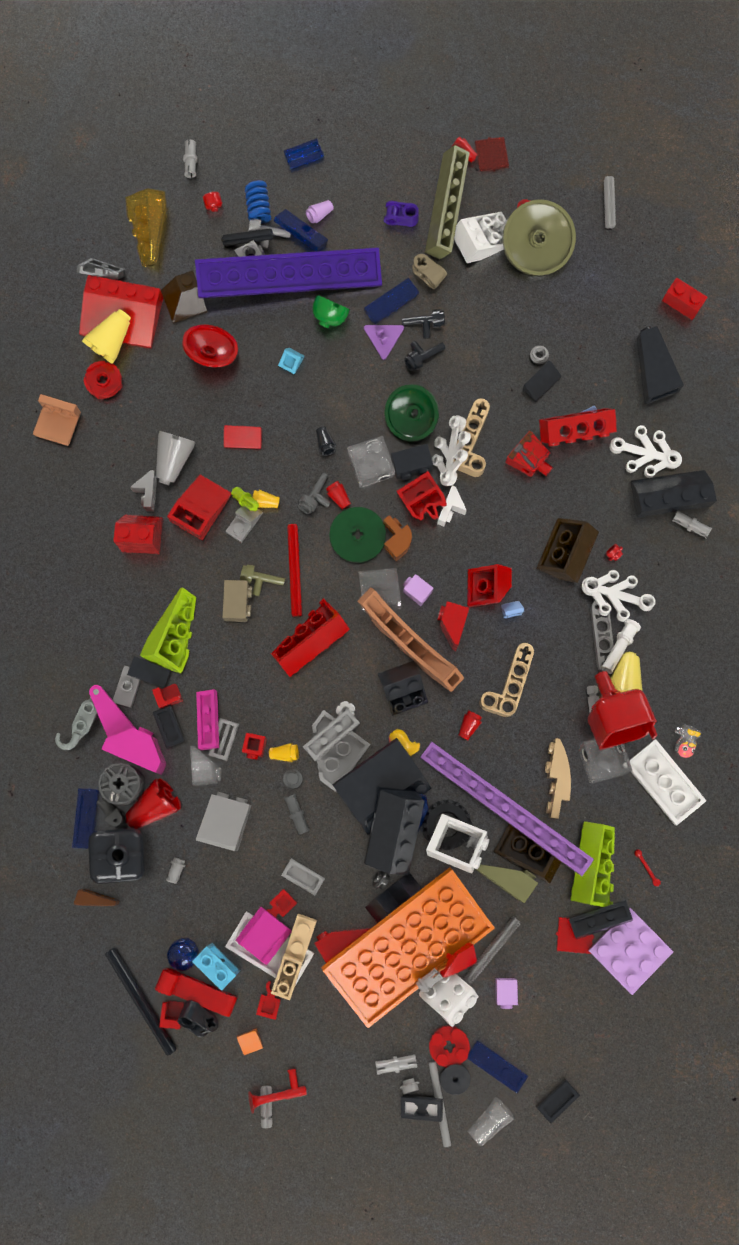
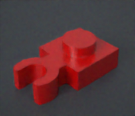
[266,889,297,918]
[256,981,281,1020]

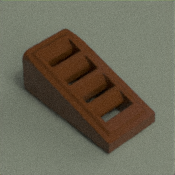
[74,888,120,906]

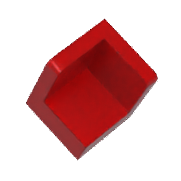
[152,684,183,709]
[159,1000,185,1029]

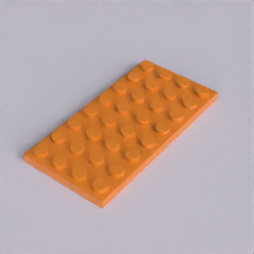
[321,867,495,1028]

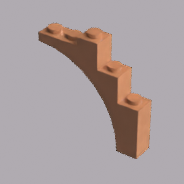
[357,587,464,692]

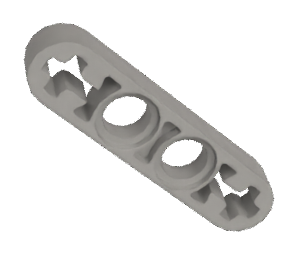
[590,600,614,672]

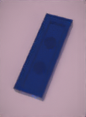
[274,209,328,252]
[364,278,419,324]
[72,788,99,849]
[467,1040,528,1094]

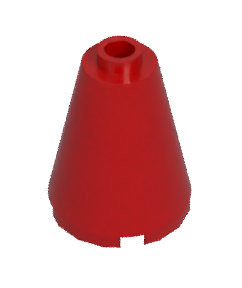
[125,778,181,829]

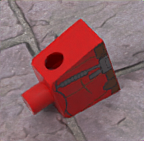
[506,431,553,477]

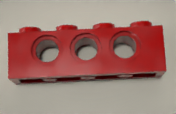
[539,408,617,446]

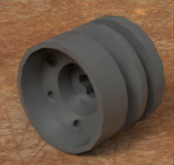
[98,763,146,806]

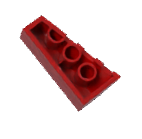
[271,598,350,677]

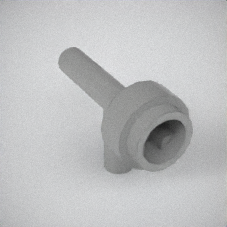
[248,218,291,249]

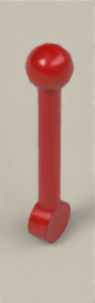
[635,849,661,886]

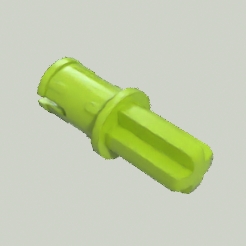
[231,487,259,512]

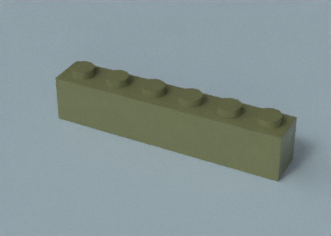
[425,145,470,259]

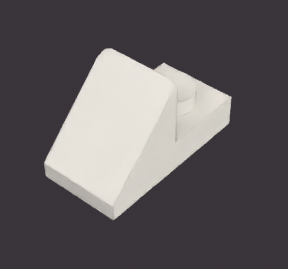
[437,485,466,527]

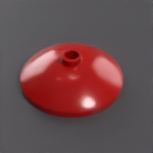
[182,325,238,368]

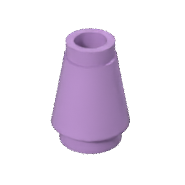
[306,200,334,223]

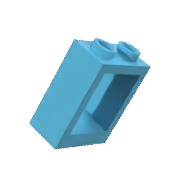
[192,943,241,991]

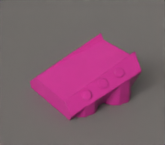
[235,907,292,965]

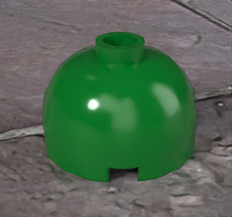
[312,295,350,329]

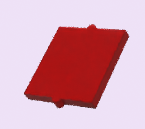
[556,917,595,954]

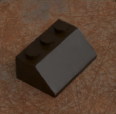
[537,518,599,583]

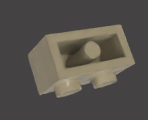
[223,580,252,622]

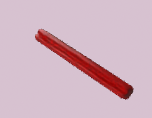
[287,524,302,617]

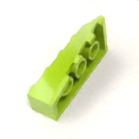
[571,822,615,907]

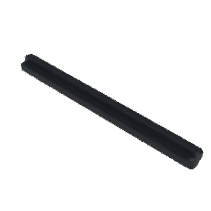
[105,948,176,1056]

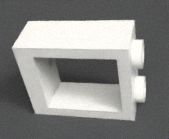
[426,814,490,874]

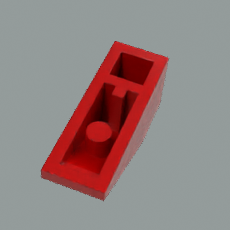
[314,927,372,963]

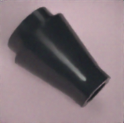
[316,426,337,456]

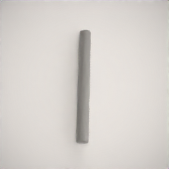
[428,1061,451,1147]

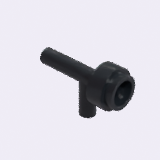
[402,309,445,339]
[404,341,445,371]

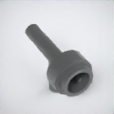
[298,473,331,514]

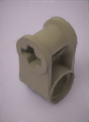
[412,254,447,289]

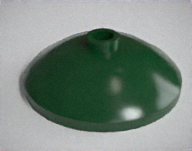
[385,384,439,441]

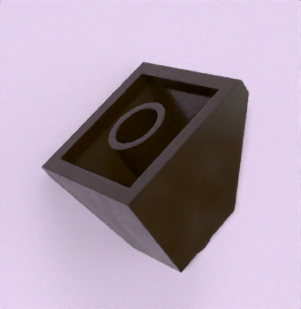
[161,270,207,324]

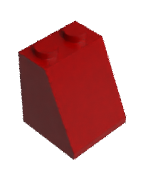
[113,515,163,554]

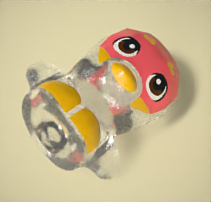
[674,724,701,758]

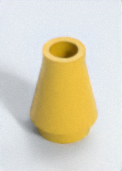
[252,489,280,508]
[269,743,299,762]

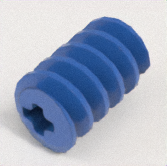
[245,180,271,224]

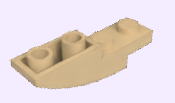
[545,738,571,819]
[271,914,317,1000]

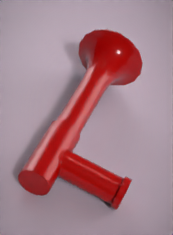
[248,1069,307,1113]

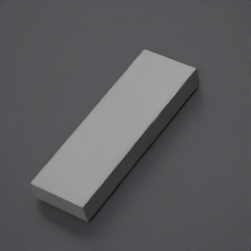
[303,709,360,762]

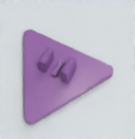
[364,325,404,360]

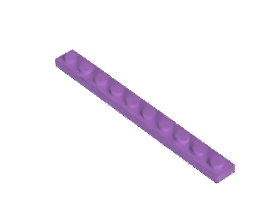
[420,742,594,876]

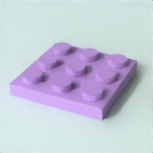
[588,908,673,995]

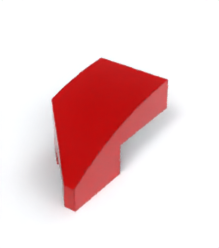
[440,942,477,978]

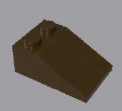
[494,824,561,884]

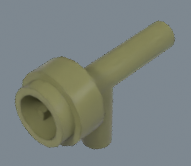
[240,564,285,596]

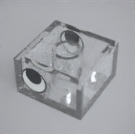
[347,436,395,488]
[578,739,632,784]

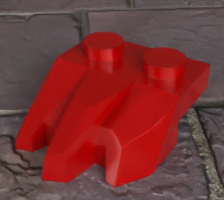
[396,471,447,520]

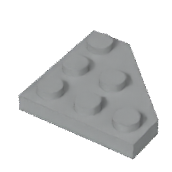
[312,710,371,792]

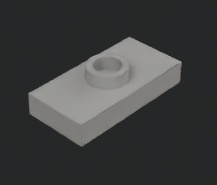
[113,665,141,708]

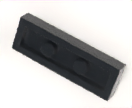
[569,900,633,940]

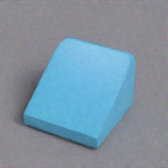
[278,348,304,374]

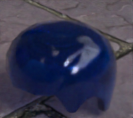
[167,938,199,971]

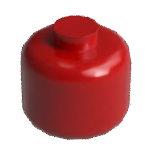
[203,192,222,212]

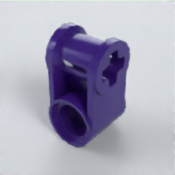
[383,201,419,227]

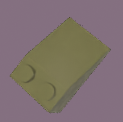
[474,864,538,903]

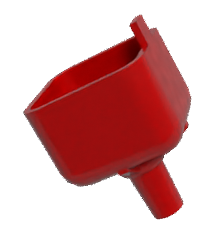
[588,671,658,750]

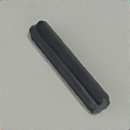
[221,228,274,246]

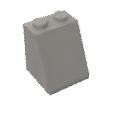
[196,792,251,851]

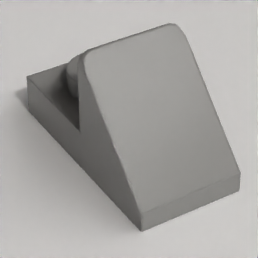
[130,470,157,512]
[226,506,263,543]

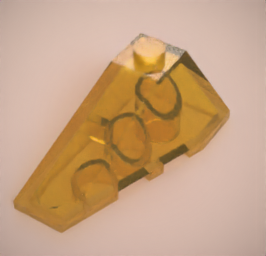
[125,188,166,267]

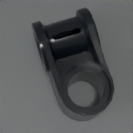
[178,1000,218,1038]

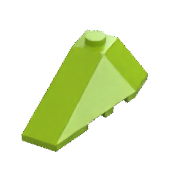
[140,587,196,673]

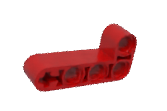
[155,967,238,1017]

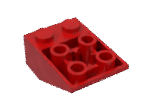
[167,475,231,541]

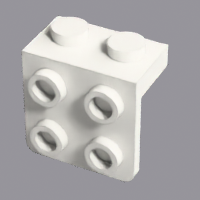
[419,972,479,1027]

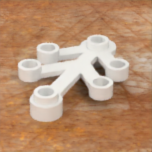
[432,415,471,486]
[609,426,682,478]
[581,570,655,622]

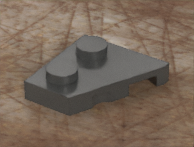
[77,258,125,280]

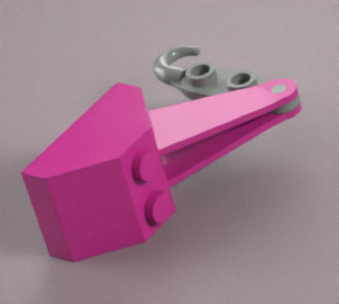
[55,685,167,775]

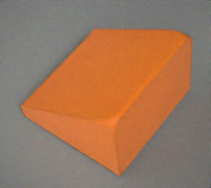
[237,1028,263,1055]

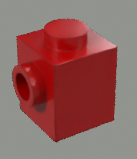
[242,733,267,760]

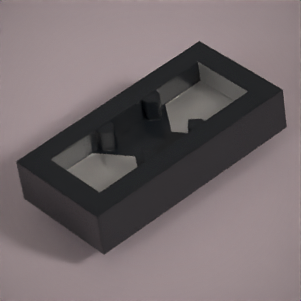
[401,1095,443,1122]

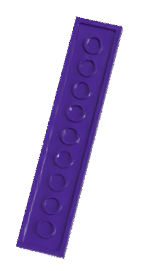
[195,248,382,298]

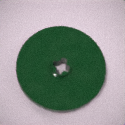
[329,507,386,563]

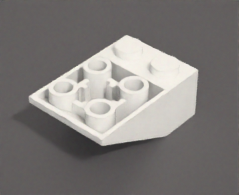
[454,212,507,263]

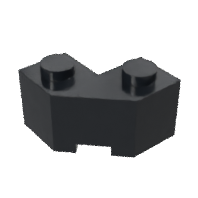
[365,872,422,923]

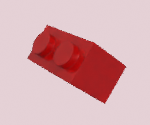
[662,278,708,320]

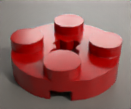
[84,361,122,399]
[429,1025,470,1067]

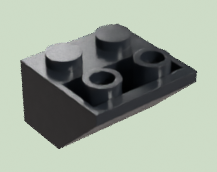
[378,661,428,716]

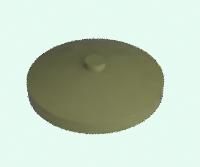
[502,200,576,276]

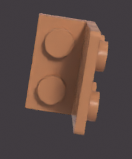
[33,394,81,446]

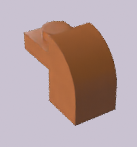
[383,515,412,562]

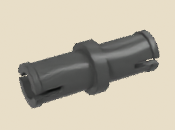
[284,794,310,835]

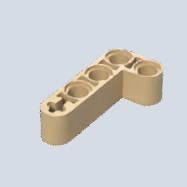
[453,399,490,477]
[479,643,534,717]

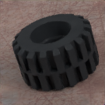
[422,800,472,850]

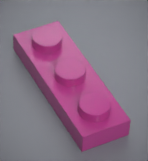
[196,689,219,750]

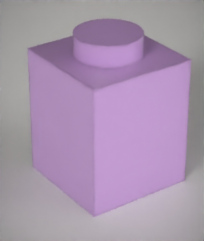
[403,574,434,606]
[495,978,518,1009]

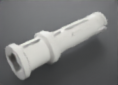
[601,619,641,674]

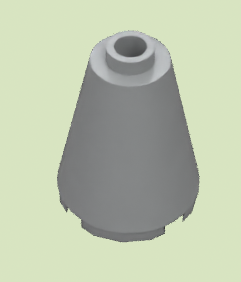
[156,431,195,485]

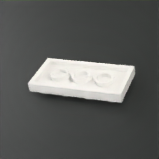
[625,739,706,826]
[225,911,314,986]

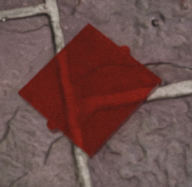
[475,137,509,171]

